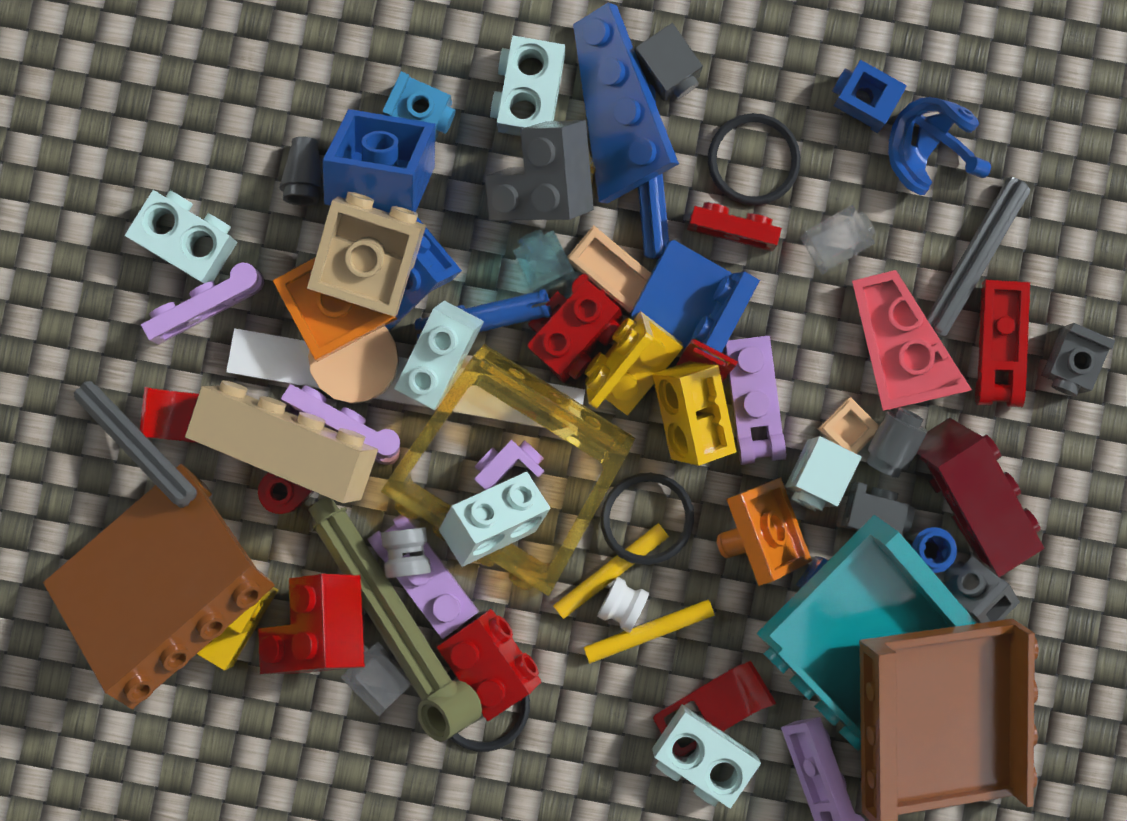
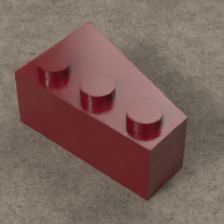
[915,418,1045,578]

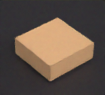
[817,397,879,454]

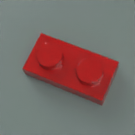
[687,202,782,251]

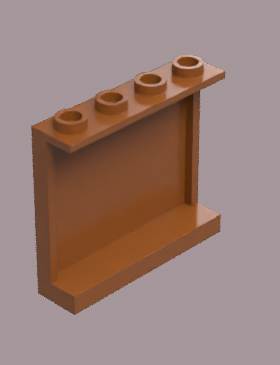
[43,464,275,709]
[859,619,1039,821]

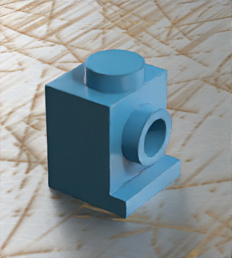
[382,71,456,140]

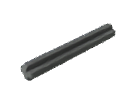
[926,177,1030,336]
[74,381,197,508]

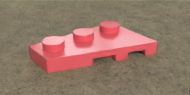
[852,270,972,411]

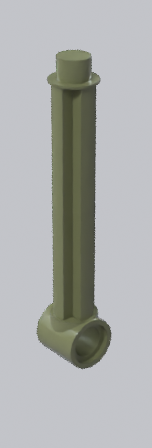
[308,497,482,742]

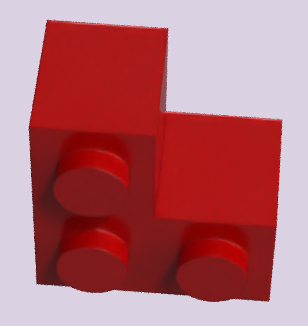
[258,574,365,674]

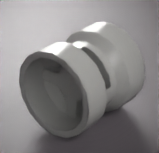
[381,527,431,578]

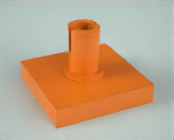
[272,257,397,362]
[717,477,812,586]

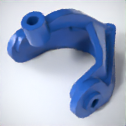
[888,97,991,195]

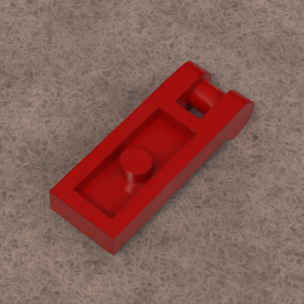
[975,280,1031,408]

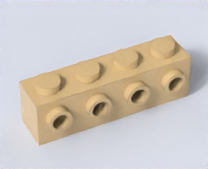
[185,380,378,503]

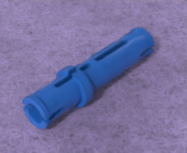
[415,289,552,339]

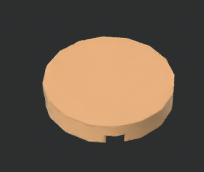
[308,326,399,404]

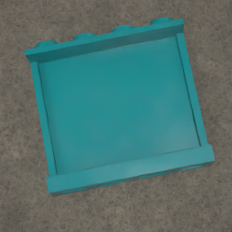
[756,515,976,751]

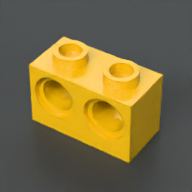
[653,361,736,466]

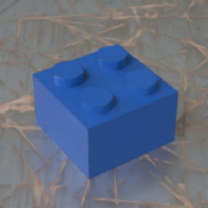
[323,109,435,213]

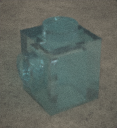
[513,229,574,293]

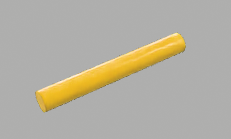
[553,523,669,619]
[583,599,715,664]

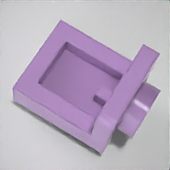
[474,440,545,490]

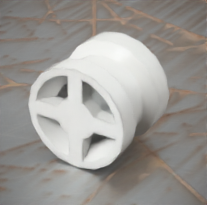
[597,576,649,633]

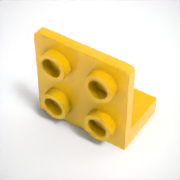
[584,311,684,416]

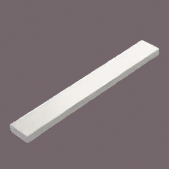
[226,328,585,434]

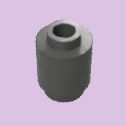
[866,407,928,478]

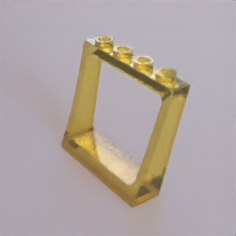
[380,344,636,596]

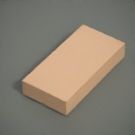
[565,225,651,315]

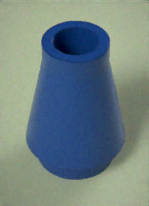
[910,527,957,573]

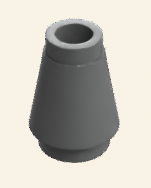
[279,137,324,206]

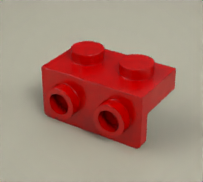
[528,281,623,383]
[437,609,541,722]

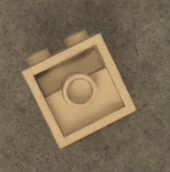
[307,192,426,317]

